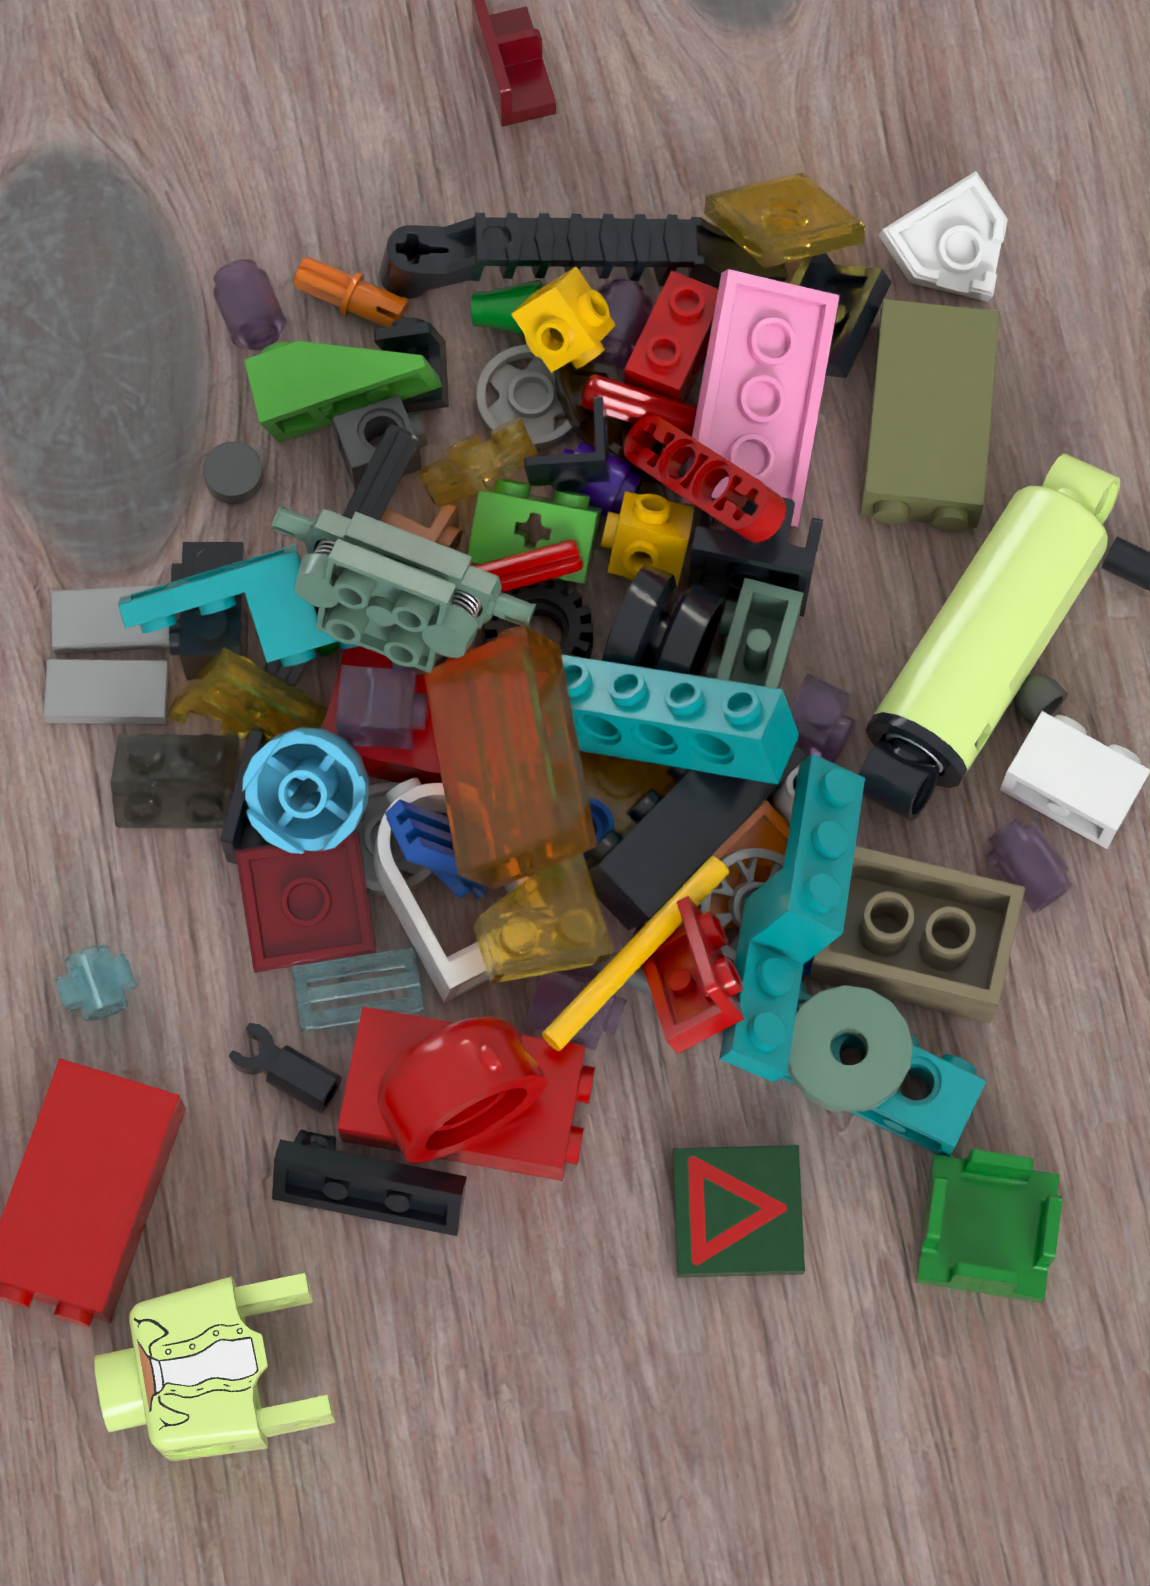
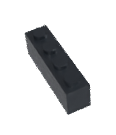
[578,744,807,931]

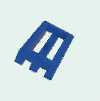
[385,799,502,889]

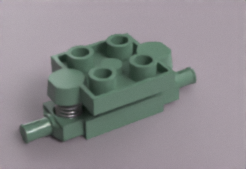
[271,505,536,673]

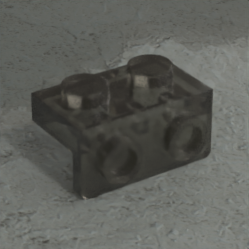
[110,733,241,829]

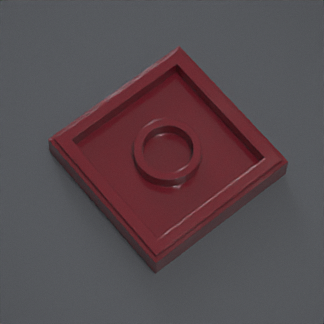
[235,831,377,973]

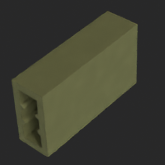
[860,299,1000,532]

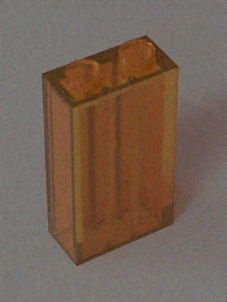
[424,626,598,890]

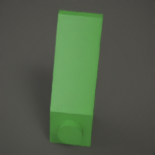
[244,341,442,442]

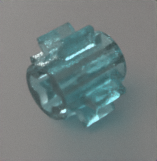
[55,945,137,1021]

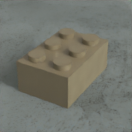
[809,846,1025,1024]

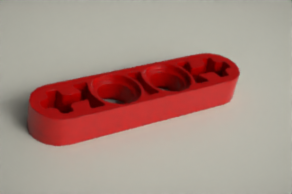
[624,415,786,543]

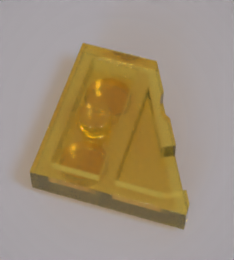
[167,647,328,743]

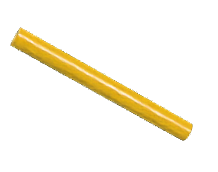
[541,856,729,1051]

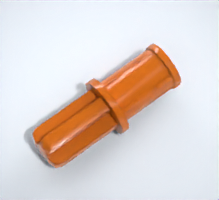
[294,257,410,327]

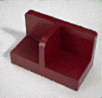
[471,0,556,127]

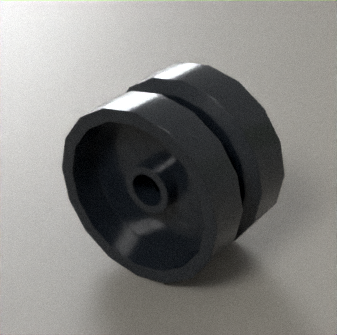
[601,564,726,676]

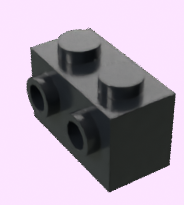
[169,542,249,680]

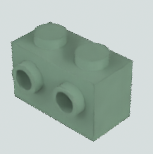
[706,578,804,689]

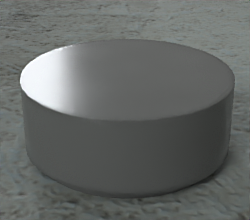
[203,442,264,504]

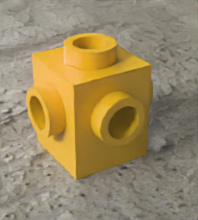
[511,267,616,373]
[600,491,695,587]

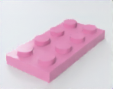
[680,269,840,529]

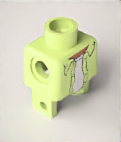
[94,1273,336,1461]

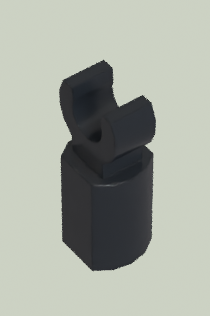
[229,1023,342,1113]

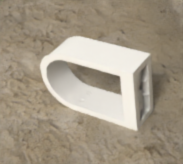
[373,778,554,1003]

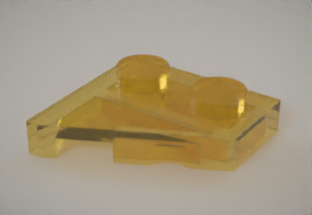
[473,843,614,984]

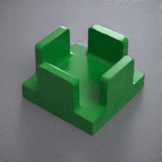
[915,1149,1062,1303]

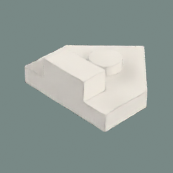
[878,171,1008,302]

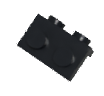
[790,245,892,378]

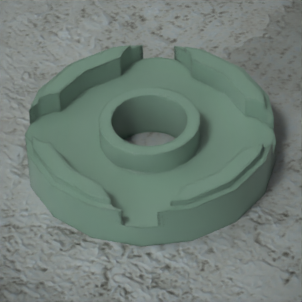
[788,985,913,1113]

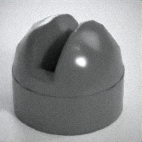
[1015,674,1068,726]

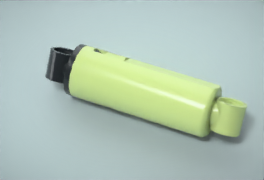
[858,453,1121,821]

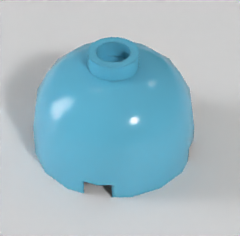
[243,727,369,854]

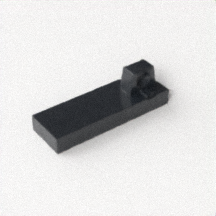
[272,1130,467,1236]

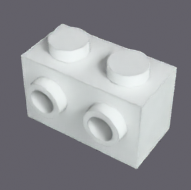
[1000,711,1150,849]

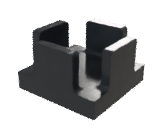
[688,497,823,617]

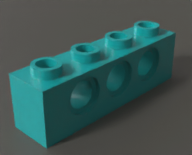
[535,654,799,785]
[781,982,987,1157]

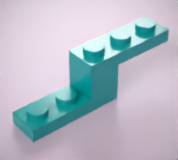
[118,544,359,667]
[719,754,865,1082]

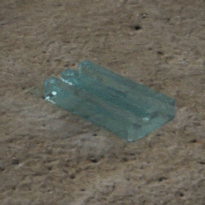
[292,947,425,1031]

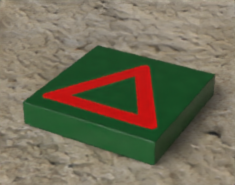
[672,1145,805,1278]

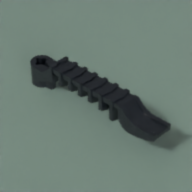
[379,212,787,299]

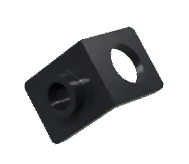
[524,397,610,491]

